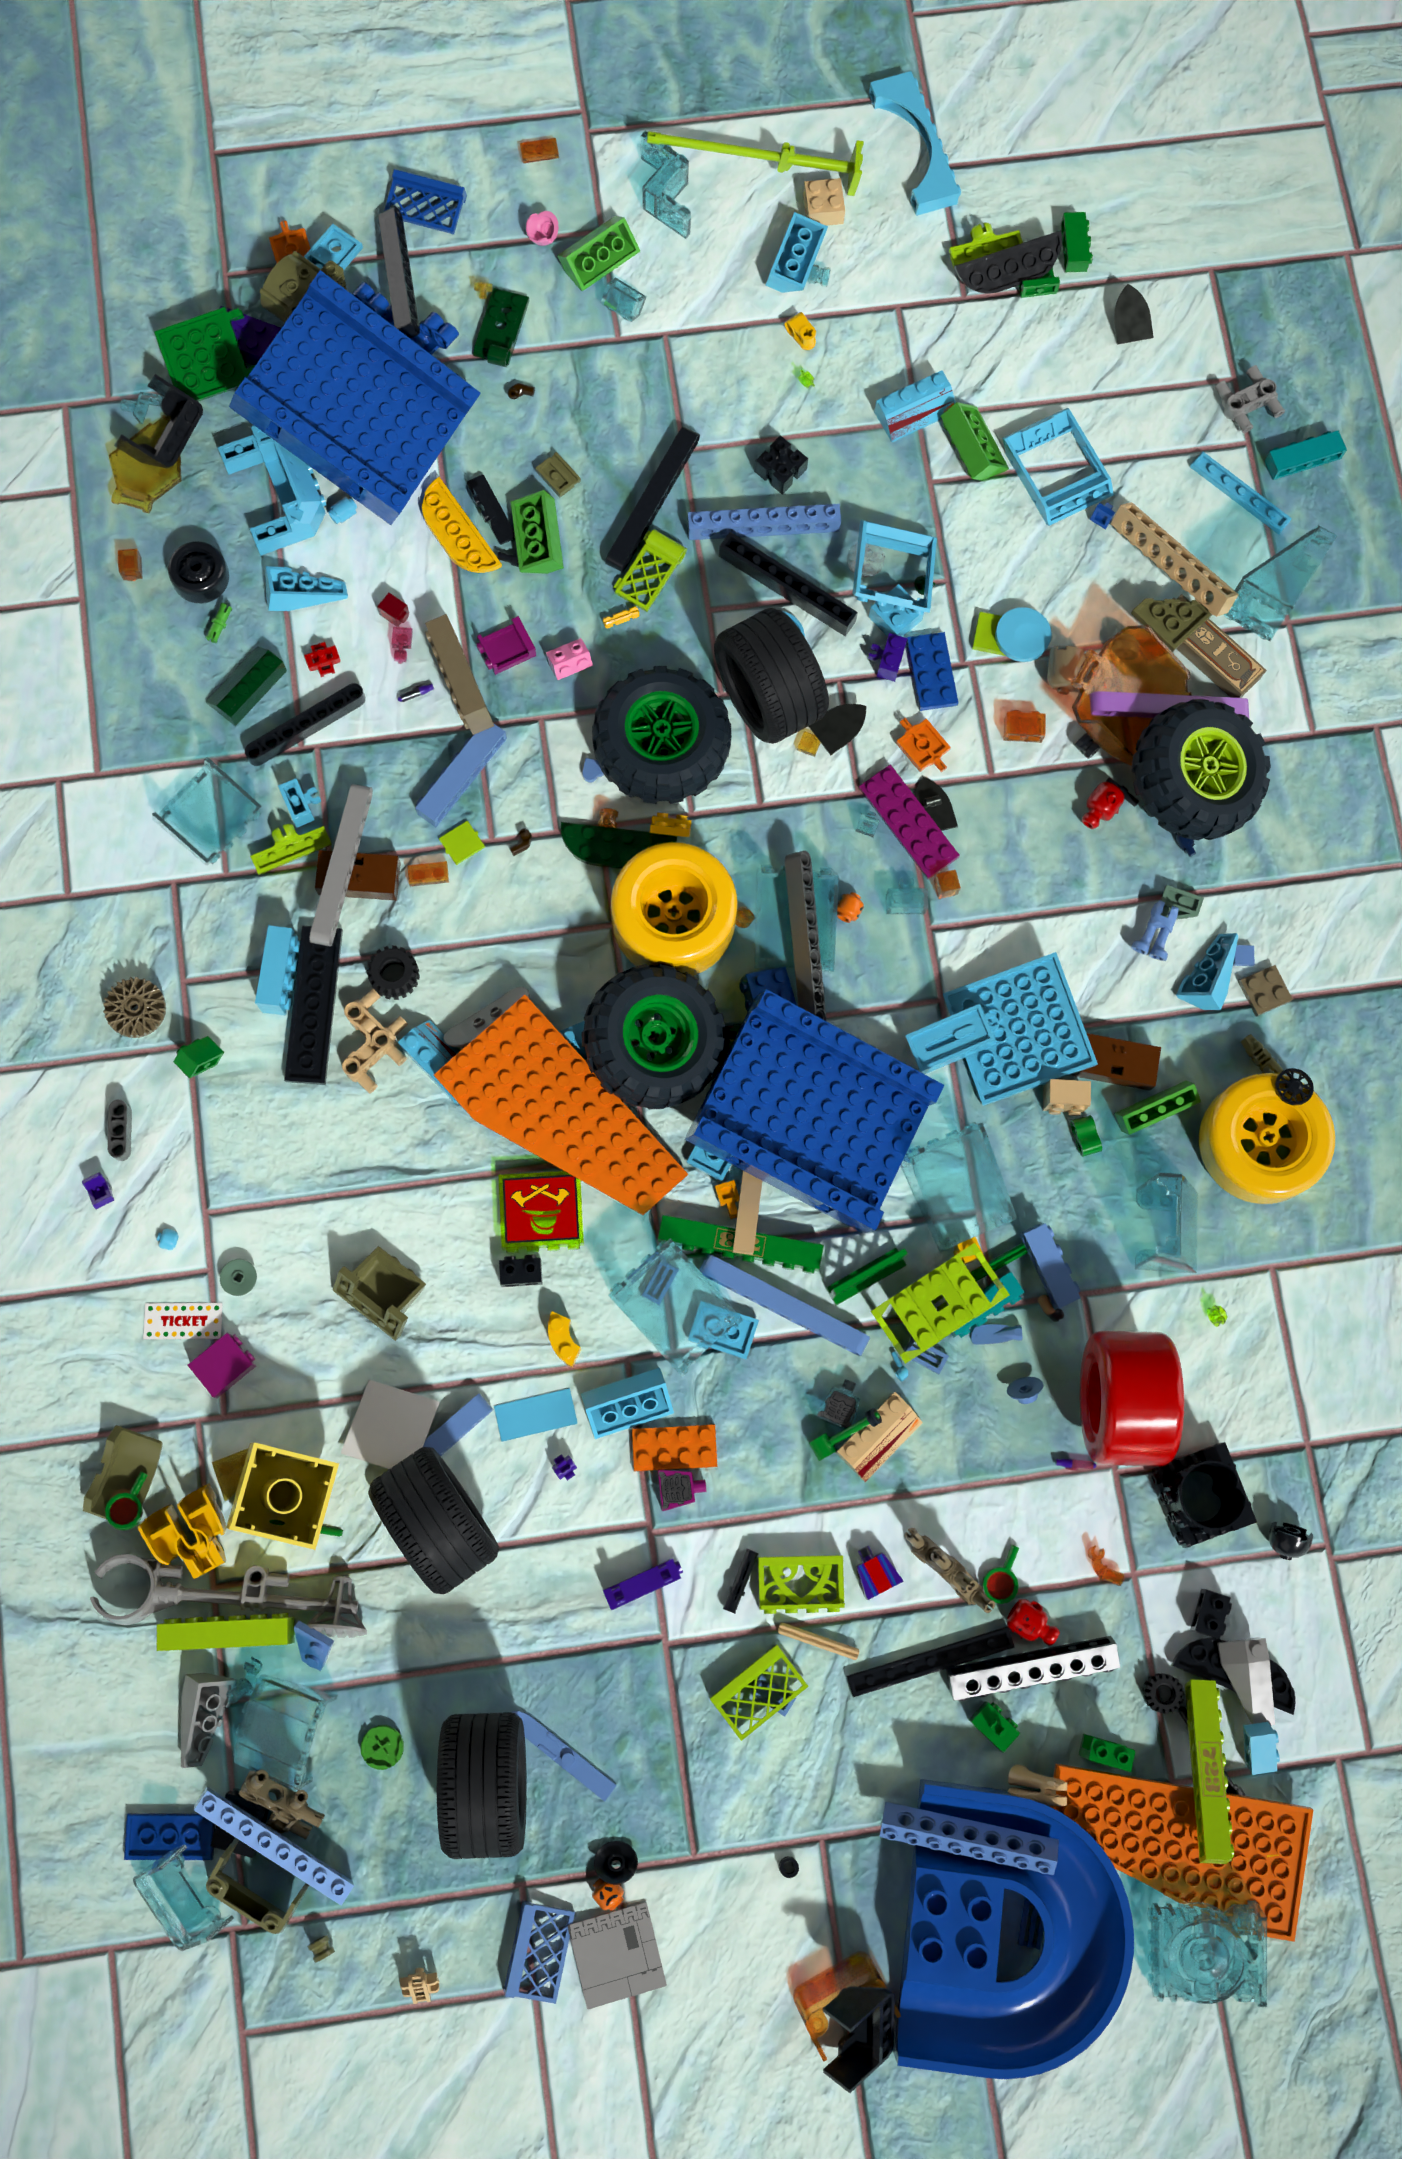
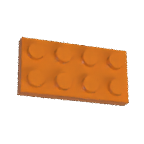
[632,1425,717,1471]

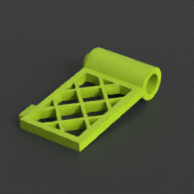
[614,529,687,612]

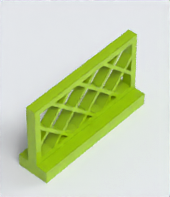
[710,1644,809,1741]

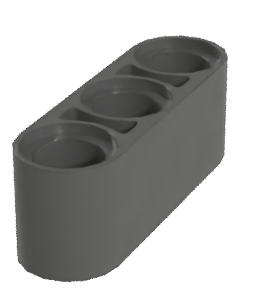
[108,1100,132,1161]

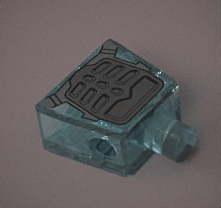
[814,1379,860,1429]

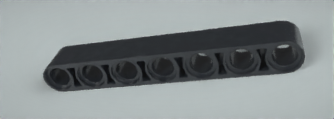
[245,683,366,766]

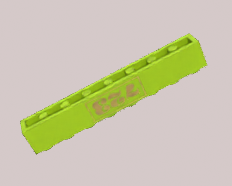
[1185,1680,1234,1864]

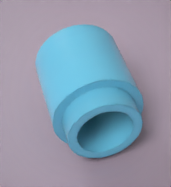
[328,497,357,524]

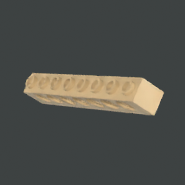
[1111,502,1239,617]

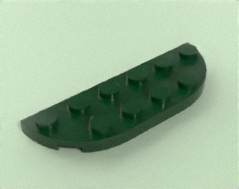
[561,822,677,869]

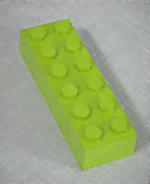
[157,1613,295,1651]

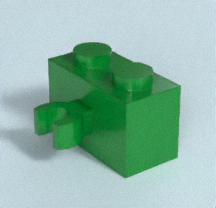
[173,1036,224,1078]
[969,1701,1020,1753]

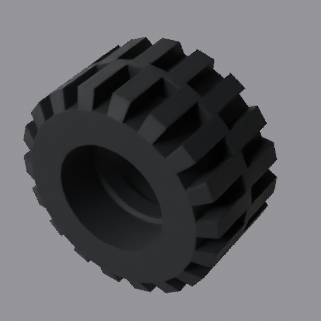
[367,945,420,1000]

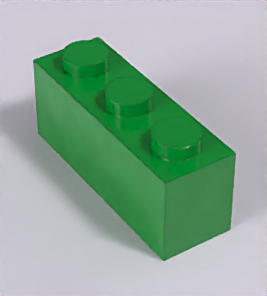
[1061,212,1093,272]

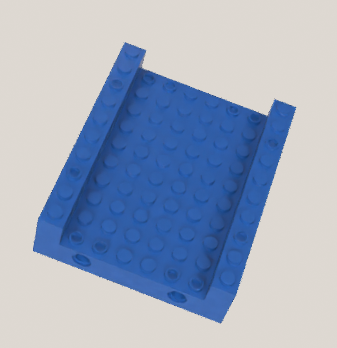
[229,270,481,525]
[684,989,944,1233]

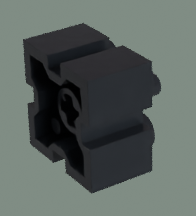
[754,435,809,495]

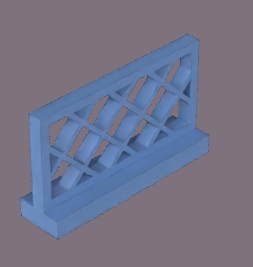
[503,1900,575,2004]

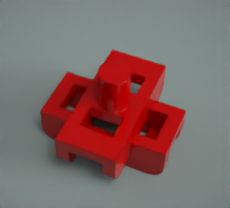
[304,642,341,677]

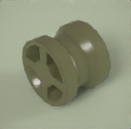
[307,1935,335,1963]

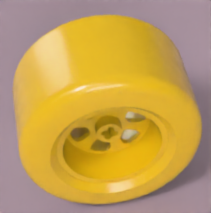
[611,842,737,976]

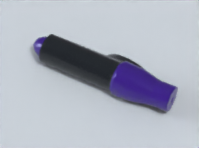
[398,683,434,702]

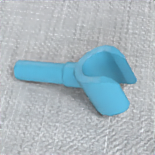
[891,1351,909,1382]

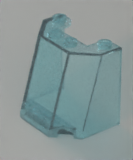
[152,757,262,866]

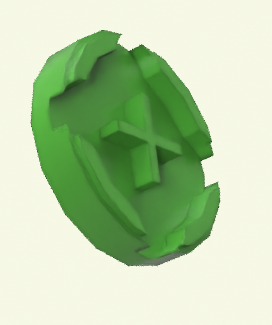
[361,1725,404,1770]

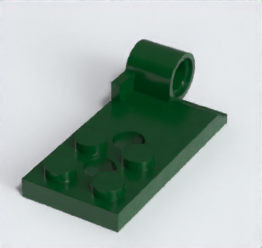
[473,288,529,367]

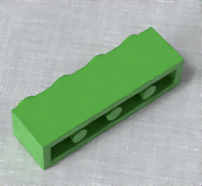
[1114,1080,1201,1135]

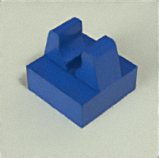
[1090,502,1115,530]

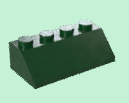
[206,646,287,726]

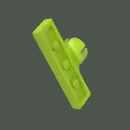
[948,222,1023,268]
[250,824,332,875]

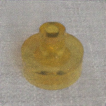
[474,282,493,299]

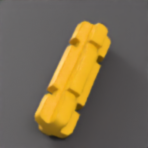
[603,606,639,629]

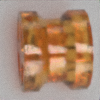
[597,808,619,828]

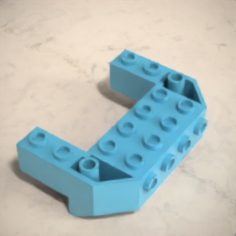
[218,426,327,556]

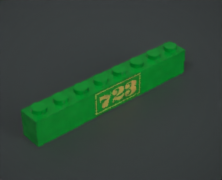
[658,1215,824,1274]

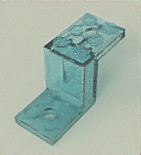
[641,131,691,239]

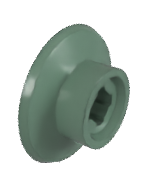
[220,1259,257,1296]

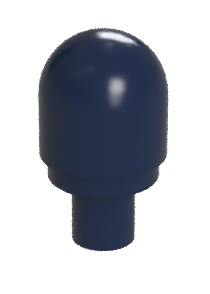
[1176,833,1196,857]

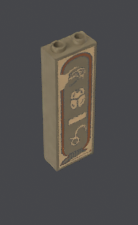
[1172,594,1267,698]

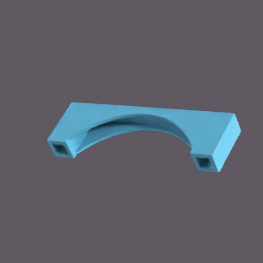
[869,71,961,216]

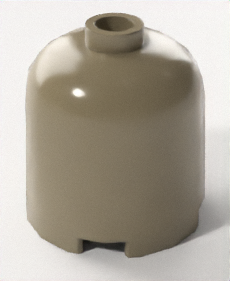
[1047,646,1089,695]

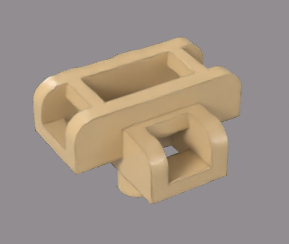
[400,1968,440,2004]

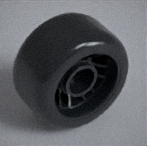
[168,541,229,604]

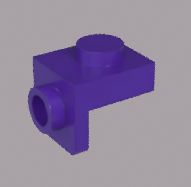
[82,1172,114,1210]

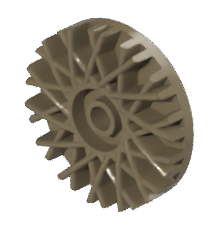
[103,977,166,1038]

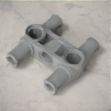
[1214,365,1285,434]

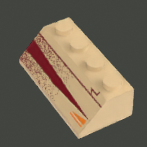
[835,1392,923,1482]

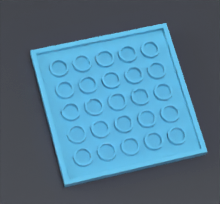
[943,952,1098,1106]

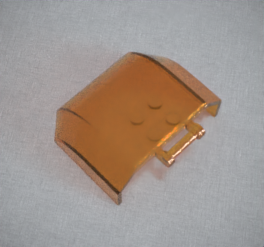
[1071,625,1192,766]

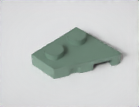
[1161,885,1204,920]

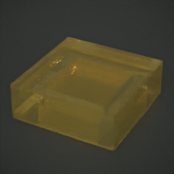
[797,731,821,757]

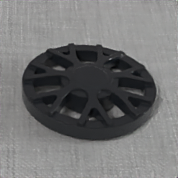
[1275,1068,1314,1106]

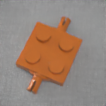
[269,221,311,263]
[896,718,951,772]

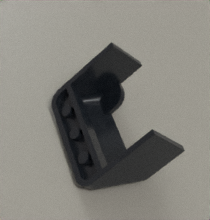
[114,374,203,468]
[823,1986,895,2093]

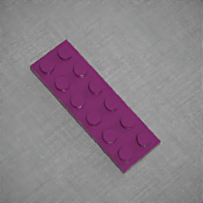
[859,764,960,879]

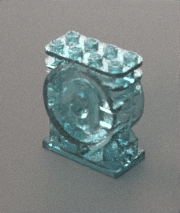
[1148,1901,1267,2007]

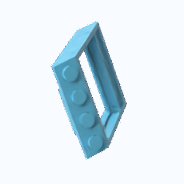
[1002,408,1114,526]
[852,520,937,615]

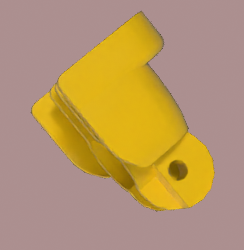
[138,1483,226,1579]

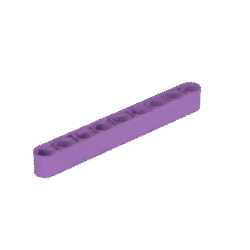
[1090,691,1250,719]

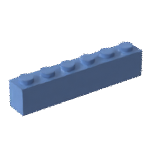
[415,724,507,827]

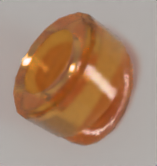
[735,907,755,928]

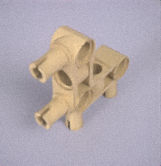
[342,988,408,1094]

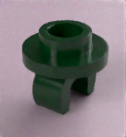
[914,575,936,595]

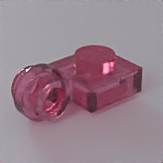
[391,627,413,664]

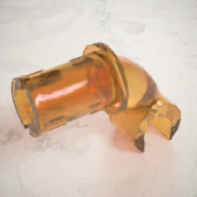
[1088,1545,1124,1586]

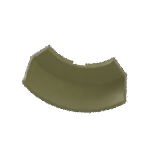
[83,1425,163,1525]

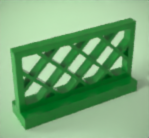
[825,1248,908,1306]

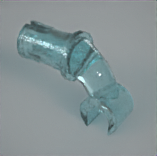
[226,1657,262,1703]

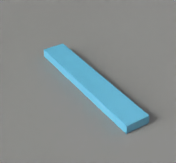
[1190,452,1292,534]

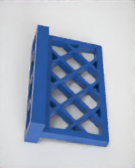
[384,169,467,234]

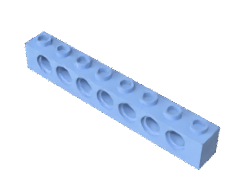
[194,1787,354,1906]

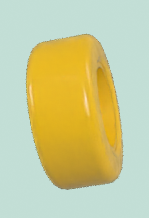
[1199,1073,1335,1204]

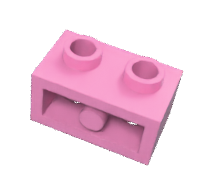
[546,638,593,680]

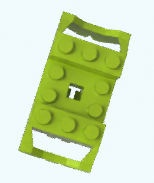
[871,1243,1010,1364]

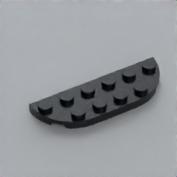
[954,230,1062,294]
[1171,1638,1296,1715]

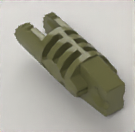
[1241,1034,1284,1074]

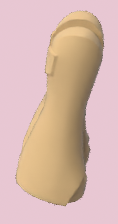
[1008,1764,1067,1807]

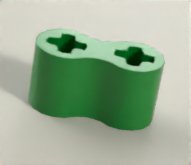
[1070,1115,1102,1157]

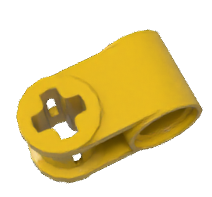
[784,312,816,350]

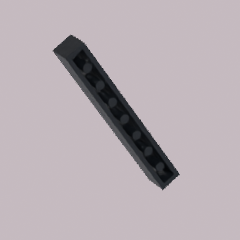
[719,532,858,636]

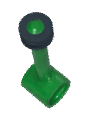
[809,1408,882,1461]

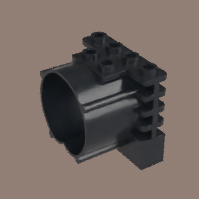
[1151,1442,1257,1548]

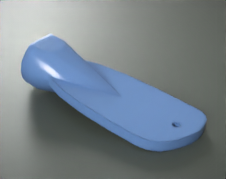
[971,1324,1022,1345]

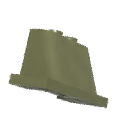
[333,1246,426,1341]

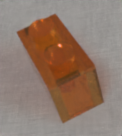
[1004,710,1046,743]

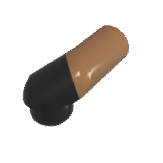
[1037,1295,1064,1322]

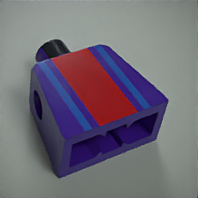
[855,1545,904,1600]

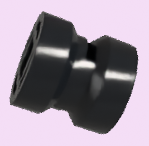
[1075,732,1102,759]

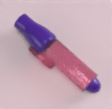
[1055,1458,1097,1470]

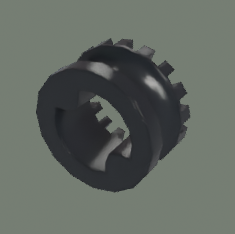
[779,1856,799,1878]

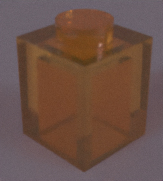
[118,549,143,581]
[934,869,961,899]

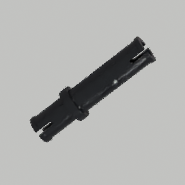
[723,1549,759,1614]

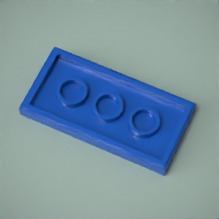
[124,1813,215,1860]

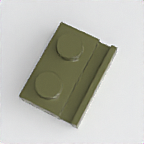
[535,452,581,498]

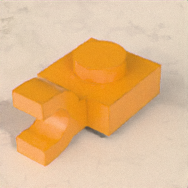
[715,1180,740,1219]

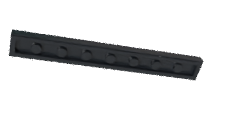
[846,1626,1015,1697]

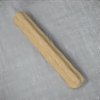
[778,1622,859,1660]

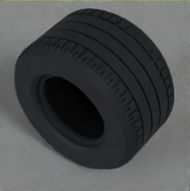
[714,608,829,744]
[368,1447,499,1594]
[437,1712,527,1859]

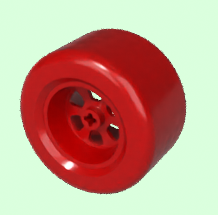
[1080,1331,1184,1466]

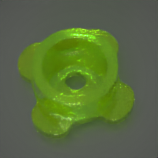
[798,370,815,389]
[1207,1305,1227,1327]

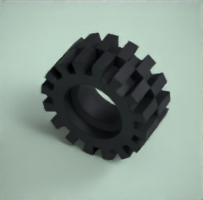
[1143,1673,1185,1714]

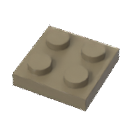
[1238,965,1293,1017]

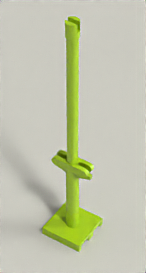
[647,131,864,196]

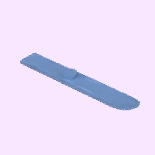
[512,1711,617,1801]

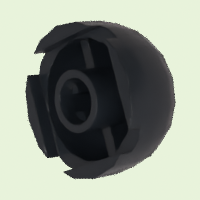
[1269,1522,1313,1560]

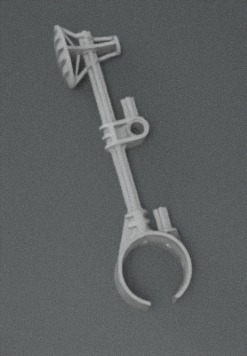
[90,1554,367,1638]

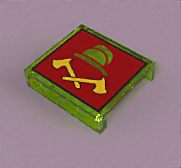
[498,1171,584,1254]

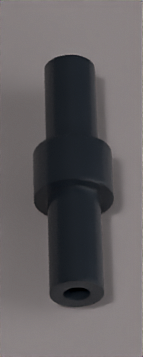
[497,552,519,567]
[1105,777,1140,807]

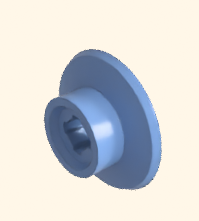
[1007,1377,1043,1404]

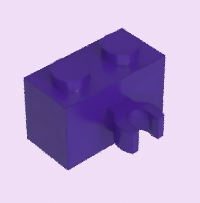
[868,633,908,682]

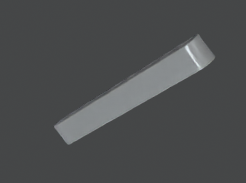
[310,784,373,946]

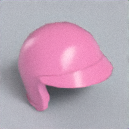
[526,211,559,246]

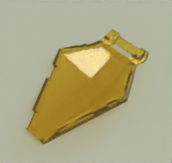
[109,415,182,514]

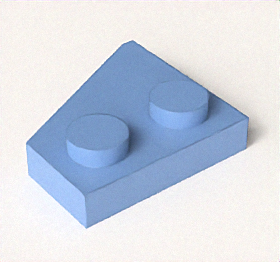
[294,1620,334,1671]

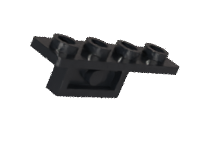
[467,474,515,545]

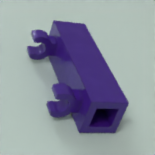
[603,1559,683,1610]

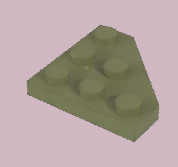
[1131,598,1212,653]

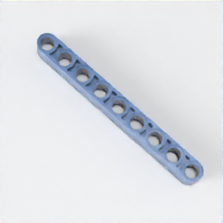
[698,1254,870,1356]

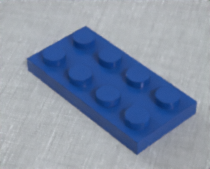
[907,632,958,711]

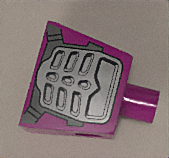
[658,1470,707,1511]

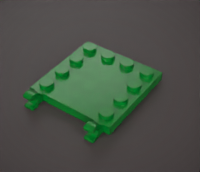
[154,307,256,402]

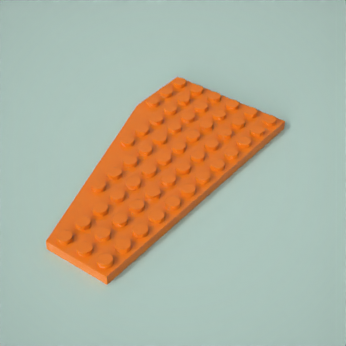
[434,995,688,1215]
[1049,1764,1314,1942]

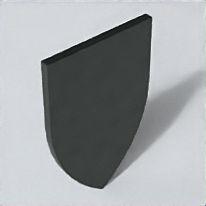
[1114,284,1154,345]
[809,704,867,756]
[914,777,958,831]

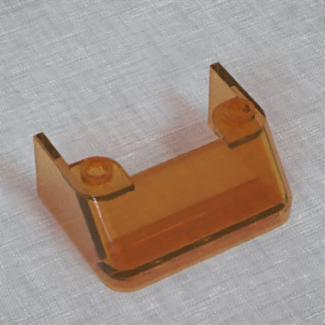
[793,1951,901,2062]

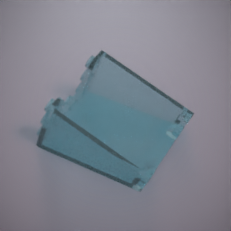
[1223,525,1337,641]
[754,865,839,972]
[901,1122,1017,1253]
[1135,1173,1198,1273]
[608,1238,743,1377]

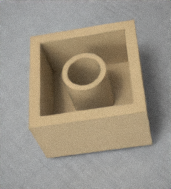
[803,178,845,226]
[1043,1079,1091,1116]

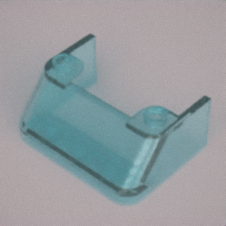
[133,1844,234,1951]

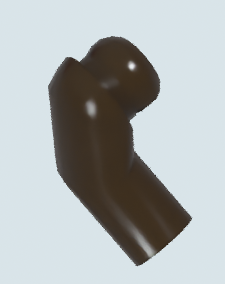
[508,383,535,399]
[509,828,532,856]

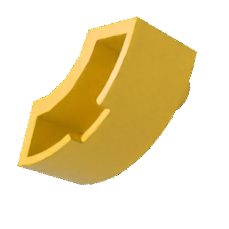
[548,1311,581,1368]

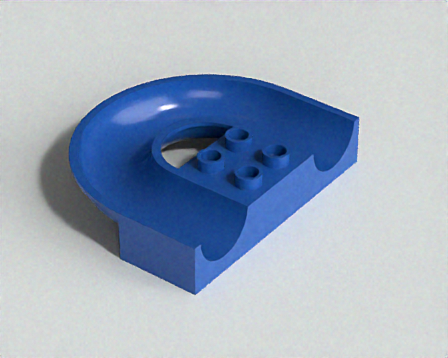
[894,1779,1134,2079]

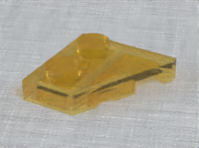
[212,1448,249,1501]

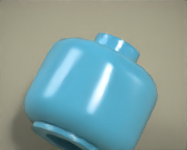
[156,1229,179,1250]

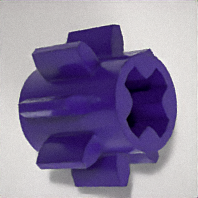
[552,1454,577,1481]

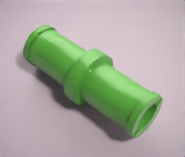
[205,603,232,643]

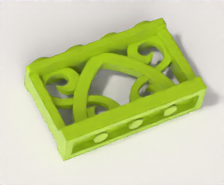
[758,1555,845,1614]

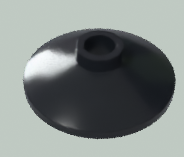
[594,1841,638,1885]

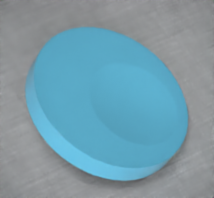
[995,607,1052,662]

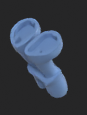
[1131,900,1179,961]

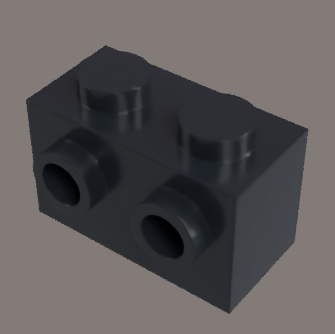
[499,1255,543,1287]
[1190,1589,1232,1639]

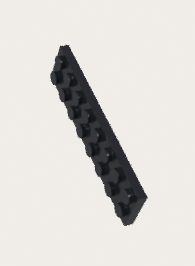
[284,926,343,1085]

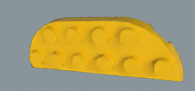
[422,477,502,573]

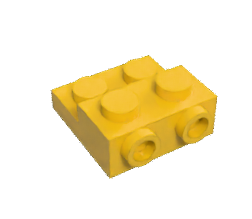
[650,812,692,837]

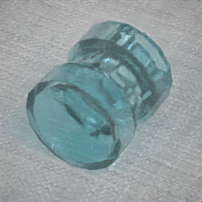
[809,264,831,287]

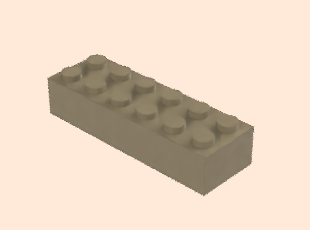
[425,614,494,735]

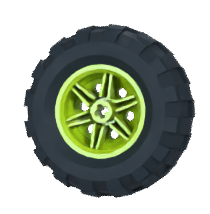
[1131,699,1271,840]

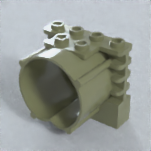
[259,251,347,323]

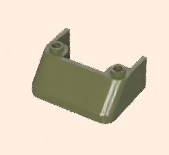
[206,1838,309,1934]

